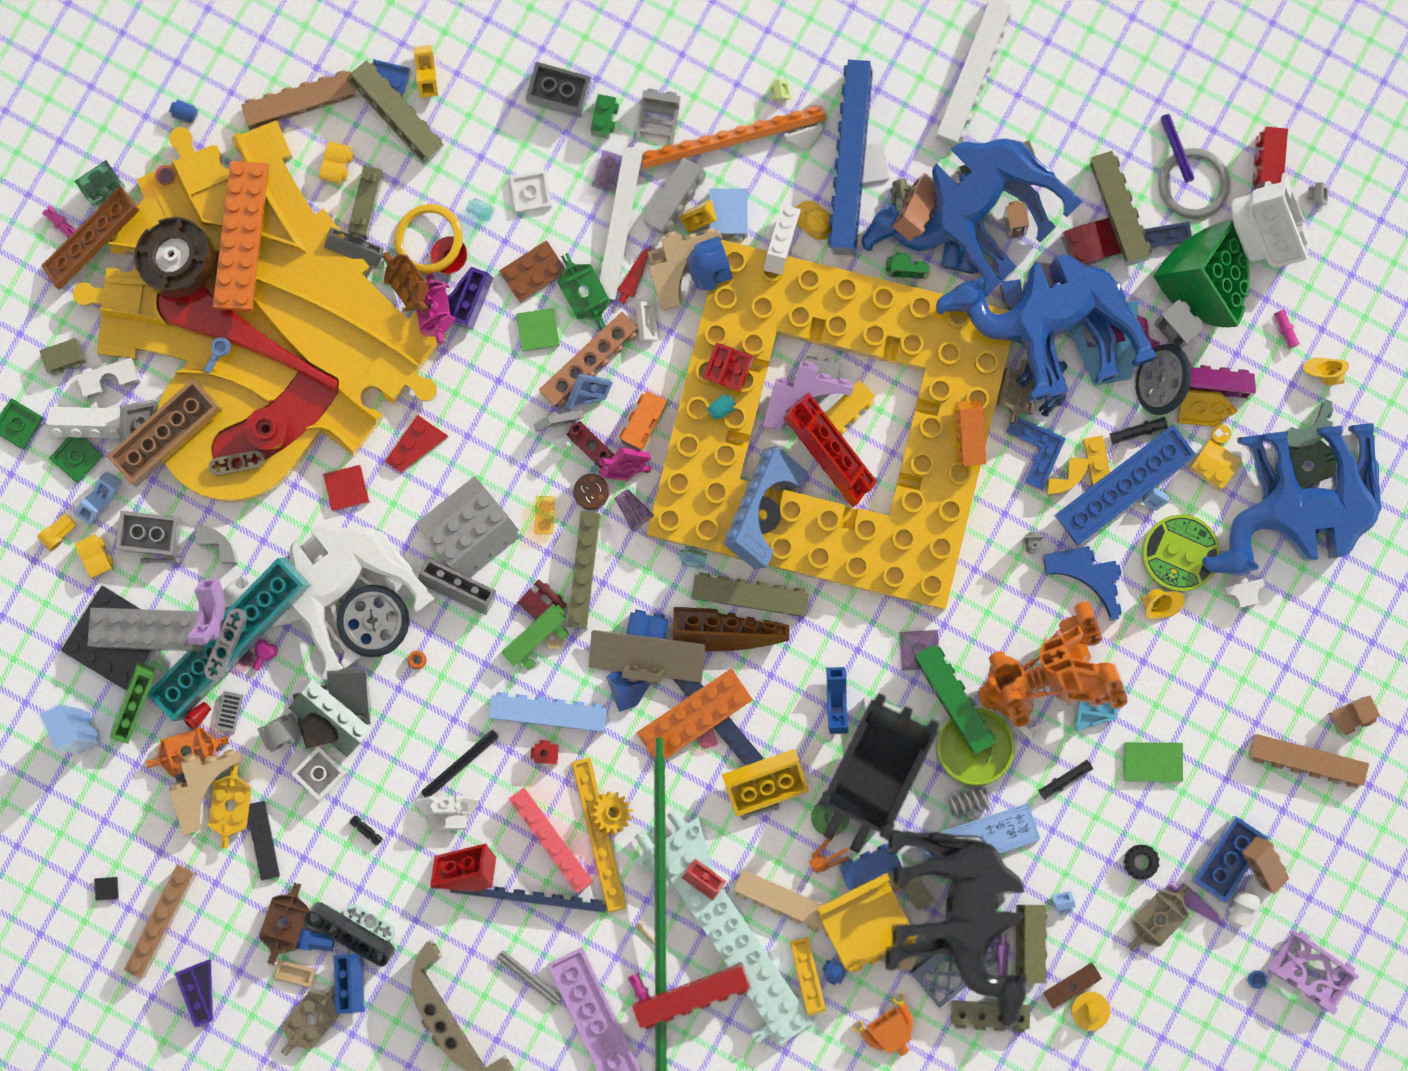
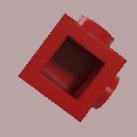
[531,740,559,765]

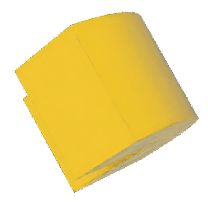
[413,45,439,98]
[1046,457,1089,496]

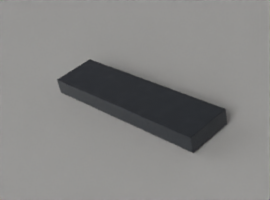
[248,801,281,881]

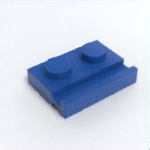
[372,59,410,96]

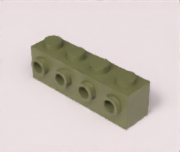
[1016,904,1047,984]
[950,1000,1031,1033]

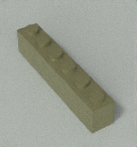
[347,60,444,164]
[1089,151,1152,267]
[567,511,601,629]
[691,572,809,617]

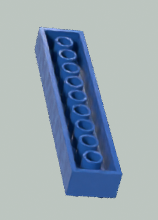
[828,59,873,256]

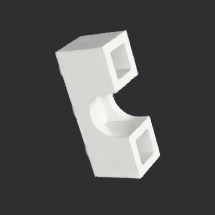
[76,357,141,399]

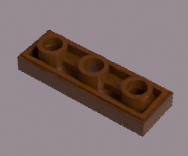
[1042,962,1102,1009]

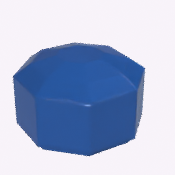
[1247,970,1267,989]

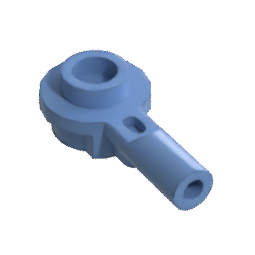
[204,337,231,373]

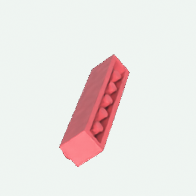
[509,787,593,893]

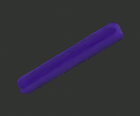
[1161,114,1195,183]

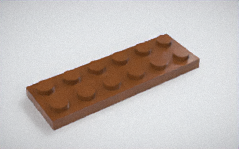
[41,186,139,290]

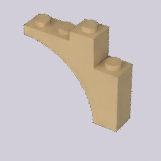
[649,228,722,311]
[168,749,242,836]

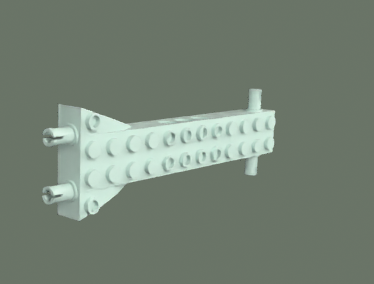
[634,808,813,1045]

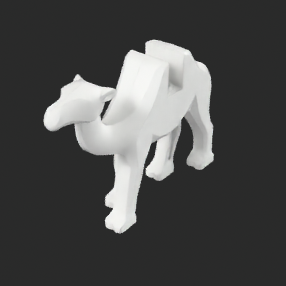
[223,524,436,682]

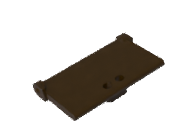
[292,685,338,749]

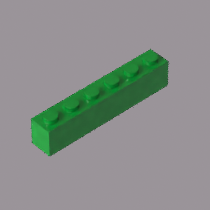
[914,644,996,757]

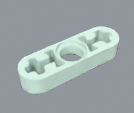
[344,904,396,941]

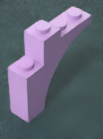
[763,361,854,431]

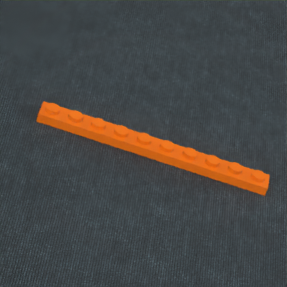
[641,105,827,169]

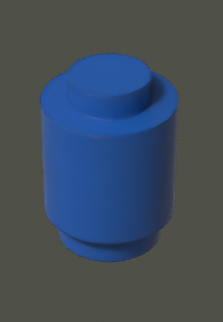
[169,99,199,123]

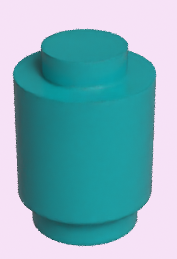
[707,394,736,421]

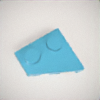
[1075,701,1118,731]

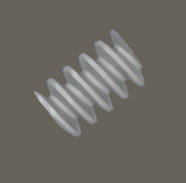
[947,788,990,819]

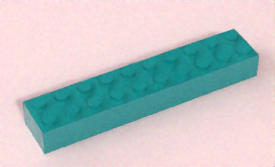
[148,558,311,721]

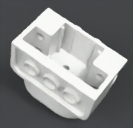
[1231,173,1310,267]

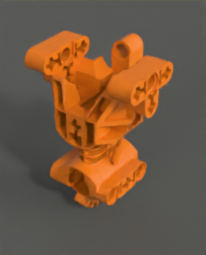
[978,601,1128,727]

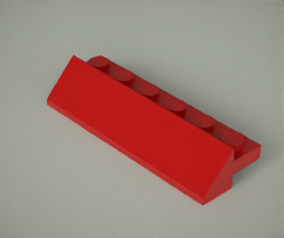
[783,393,877,507]

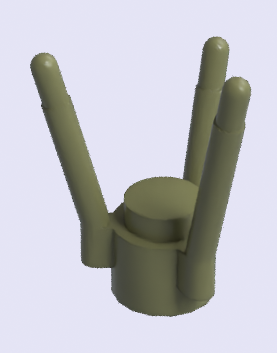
[890,179,911,207]

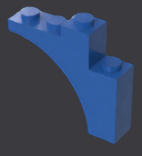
[1042,546,1122,621]

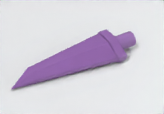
[1168,881,1223,926]
[996,934,1010,976]

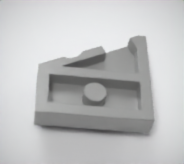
[534,409,584,432]

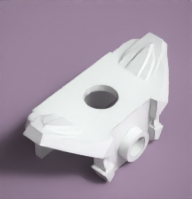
[416,794,479,831]

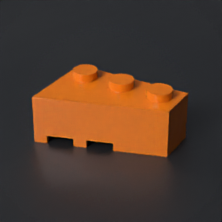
[619,391,668,451]
[955,400,987,466]

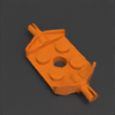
[145,727,230,777]

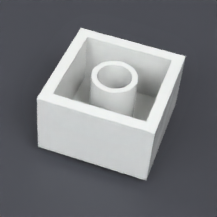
[291,746,349,801]

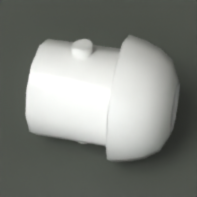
[1227,890,1260,927]

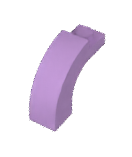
[187,579,225,645]

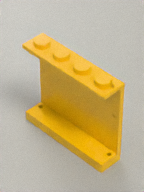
[815,873,917,974]

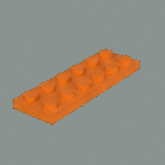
[636,668,753,759]

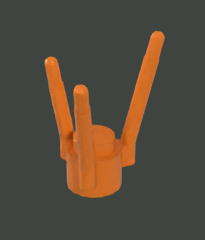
[809,832,849,874]

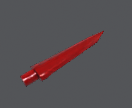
[617,245,653,304]

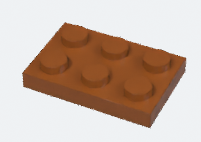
[499,240,566,303]

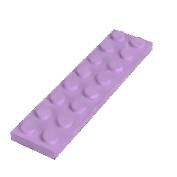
[547,947,641,1071]

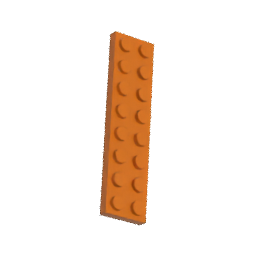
[213,161,269,311]

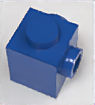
[822,957,848,986]

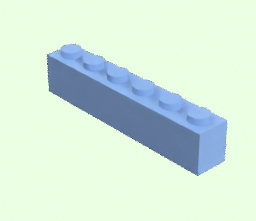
[489,692,608,732]

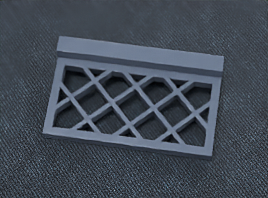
[909,947,998,1008]

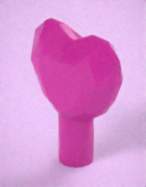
[252,638,278,671]

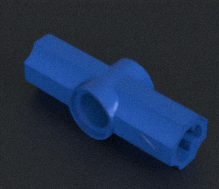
[296,929,335,952]

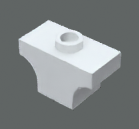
[1223,578,1265,609]

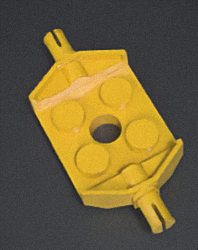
[207,763,252,849]

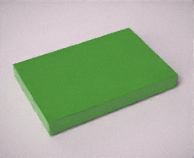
[1124,742,1183,782]

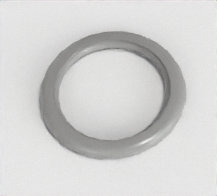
[1158,148,1230,218]

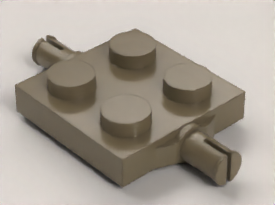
[997,359,1036,424]

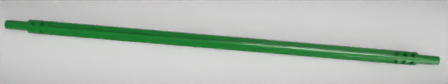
[654,737,667,1071]

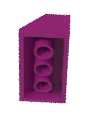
[1174,364,1256,399]

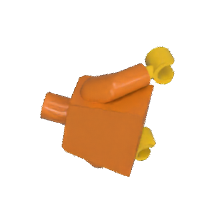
[852,993,913,1056]

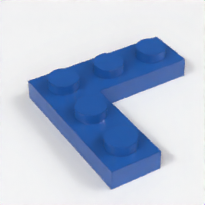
[1005,417,1066,491]

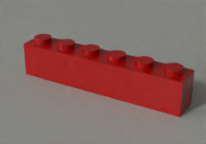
[632,963,751,1030]

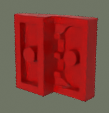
[702,342,754,393]

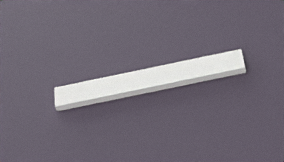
[600,147,643,300]

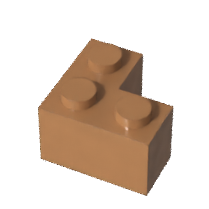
[1328,695,1380,735]

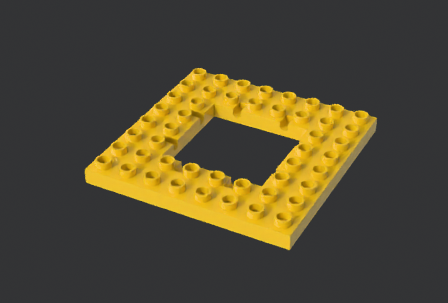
[646,240,1011,611]

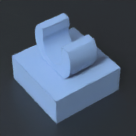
[1142,487,1169,511]
[1052,891,1075,916]

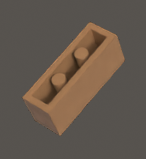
[1003,201,1029,239]
[1242,836,1289,895]

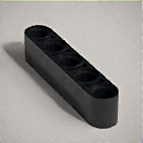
[305,902,395,967]

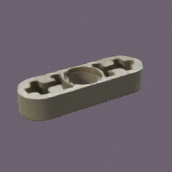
[209,451,265,476]

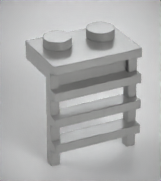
[636,88,681,145]

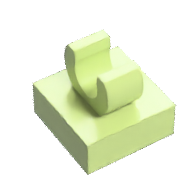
[768,79,792,101]

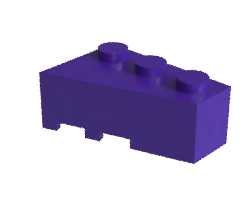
[447,267,493,331]
[174,959,213,1028]

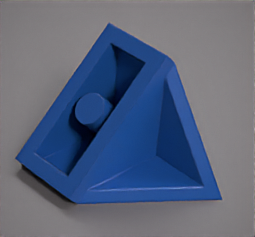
[606,671,650,712]

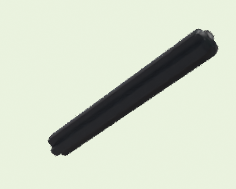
[421,730,499,797]

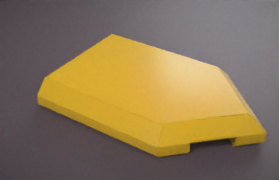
[1177,390,1238,426]

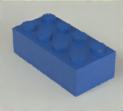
[1190,816,1269,903]

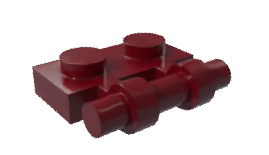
[517,579,567,619]

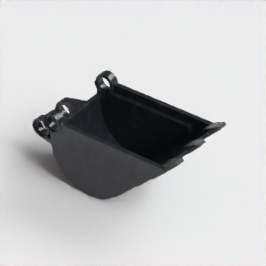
[817,693,940,853]

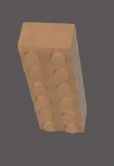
[107,379,223,487]

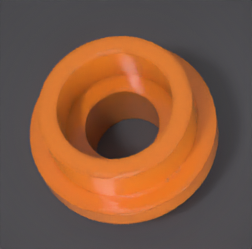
[407,650,427,670]

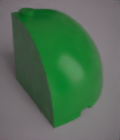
[1153,219,1250,328]

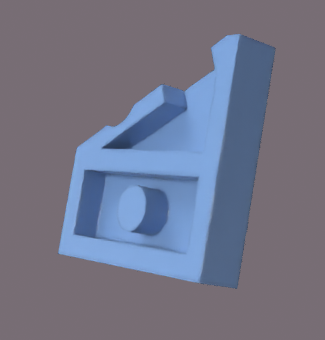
[565,374,613,410]

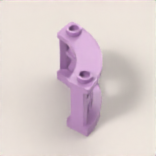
[1266,930,1360,1015]

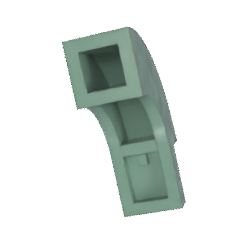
[1287,399,1334,449]

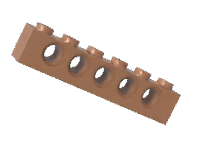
[539,312,638,408]

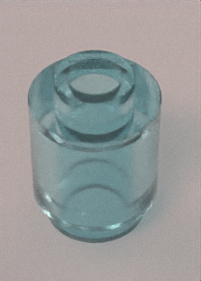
[465,198,495,222]
[678,546,708,569]

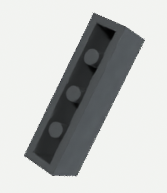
[418,558,496,615]

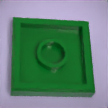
[0,398,45,450]
[49,437,103,484]

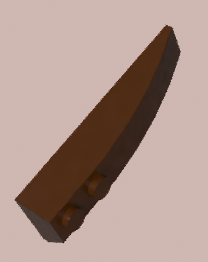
[672,607,790,651]

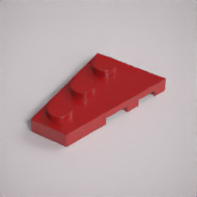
[385,415,449,473]

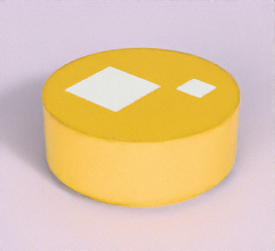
[1211,424,1231,444]

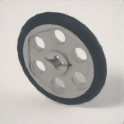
[1135,344,1192,415]
[336,584,409,657]

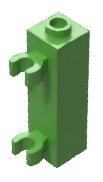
[501,604,569,670]

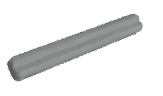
[497,951,561,1006]

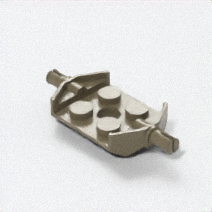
[1128,884,1191,952]
[281,984,340,1056]

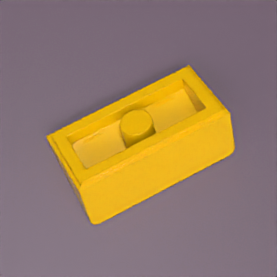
[679,199,717,233]

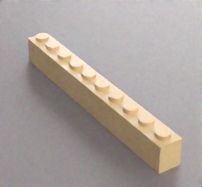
[734,869,917,972]

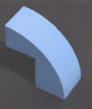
[75,471,122,525]

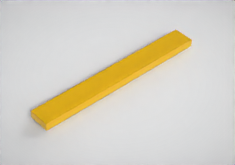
[572,757,627,913]

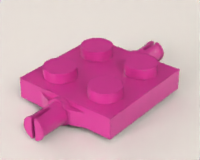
[598,448,651,482]

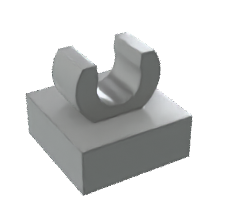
[1307,182,1329,205]

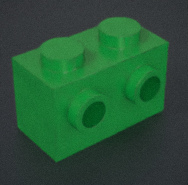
[590,94,619,139]

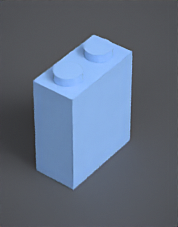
[709,188,748,240]

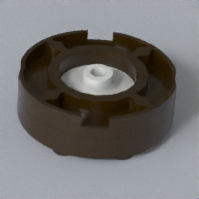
[134,217,215,298]

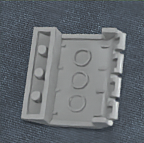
[415,476,519,578]

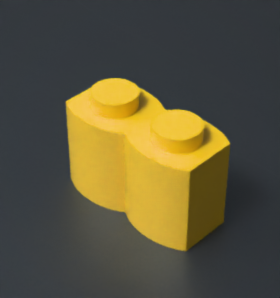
[319,141,354,185]
[74,534,115,579]

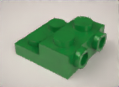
[886,252,930,279]

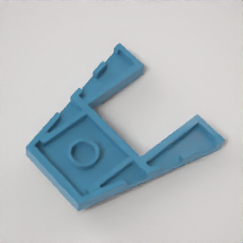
[1070,300,1139,386]

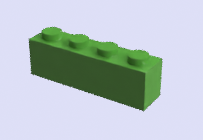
[110,662,156,744]

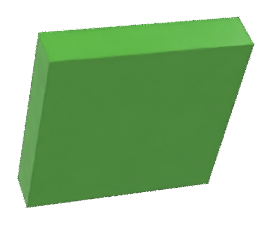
[516,308,560,352]

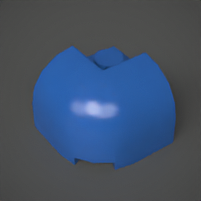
[686,236,733,290]

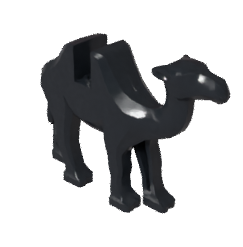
[885,830,1027,1028]

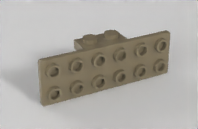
[589,630,705,684]

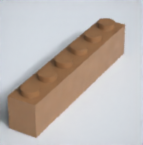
[241,70,358,130]
[1248,734,1370,789]
[124,864,197,979]

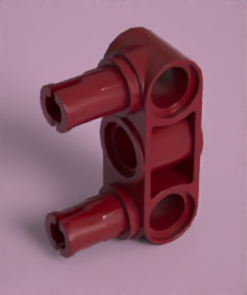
[566,421,615,469]

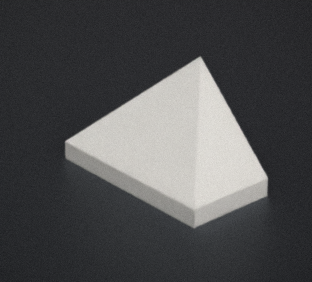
[783,122,822,150]

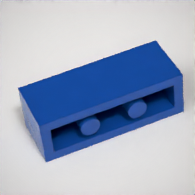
[839,843,902,890]
[333,954,365,1014]

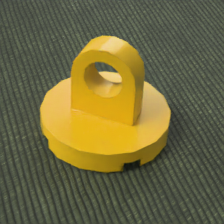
[1071,992,1110,1031]

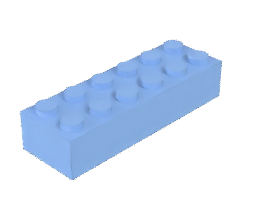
[39,704,100,754]

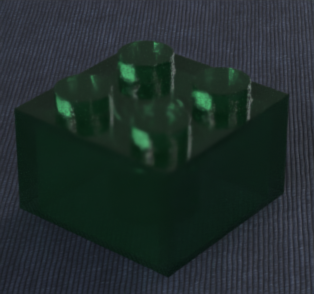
[75,160,125,207]

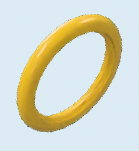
[394,204,463,274]

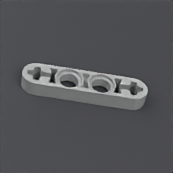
[205,609,247,680]

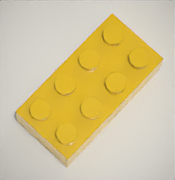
[721,749,809,817]

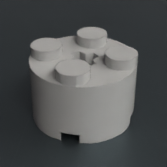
[257,712,302,752]

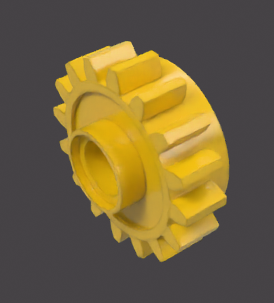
[590,791,633,834]

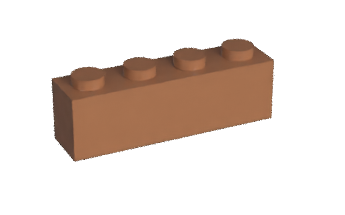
[893,173,937,241]

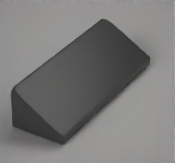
[324,227,384,268]

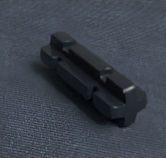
[349,815,383,846]

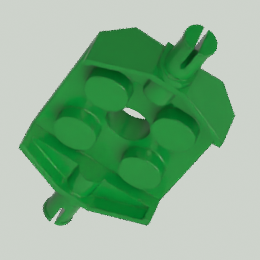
[557,253,610,330]

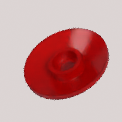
[430,236,468,274]

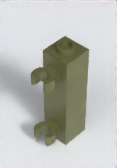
[348,165,384,240]

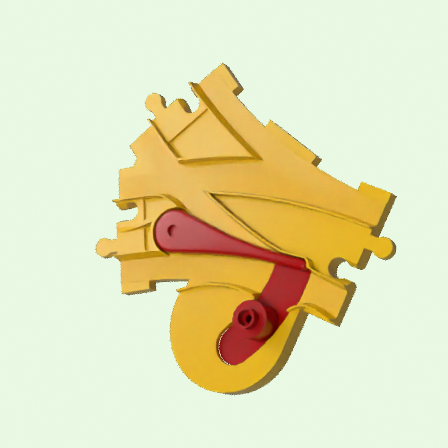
[72,120,446,502]

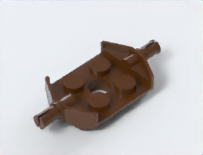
[258,882,310,966]

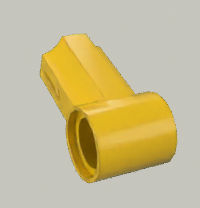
[37,513,77,552]

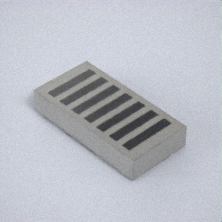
[215,691,244,733]

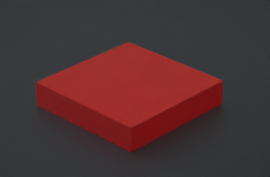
[323,465,370,511]

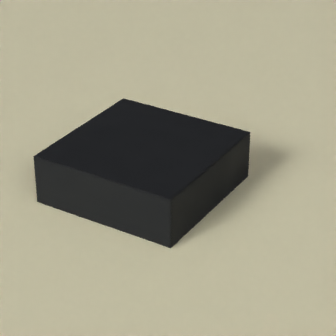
[94,877,119,900]

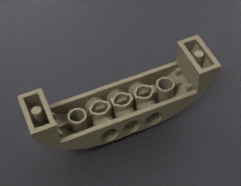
[411,939,516,1071]

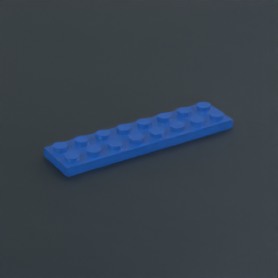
[1054,424,1196,546]

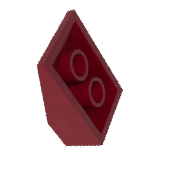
[1061,217,1122,266]

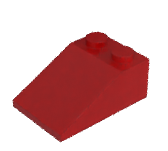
[430,843,496,892]

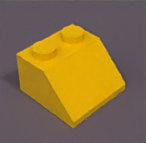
[1188,438,1242,491]

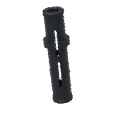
[1109,417,1168,445]
[1038,759,1093,800]

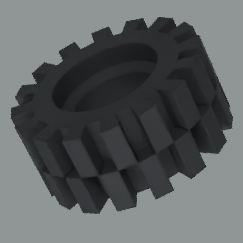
[1123,845,1160,880]

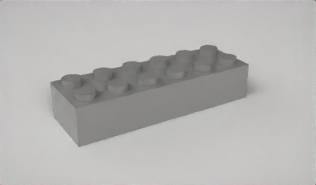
[87,608,203,652]

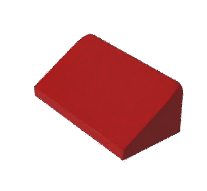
[682,859,727,900]

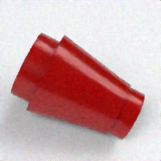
[183,702,211,730]

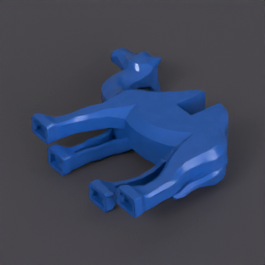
[861,138,1083,298]
[936,254,1157,403]
[1202,423,1382,576]

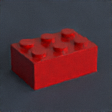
[1252,126,1288,190]

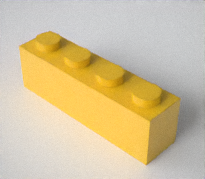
[825,380,875,435]

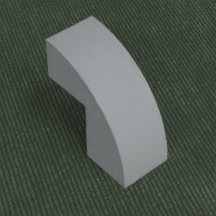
[195,525,238,564]

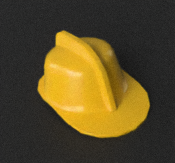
[796,200,832,240]
[1303,357,1349,386]
[1141,589,1185,619]

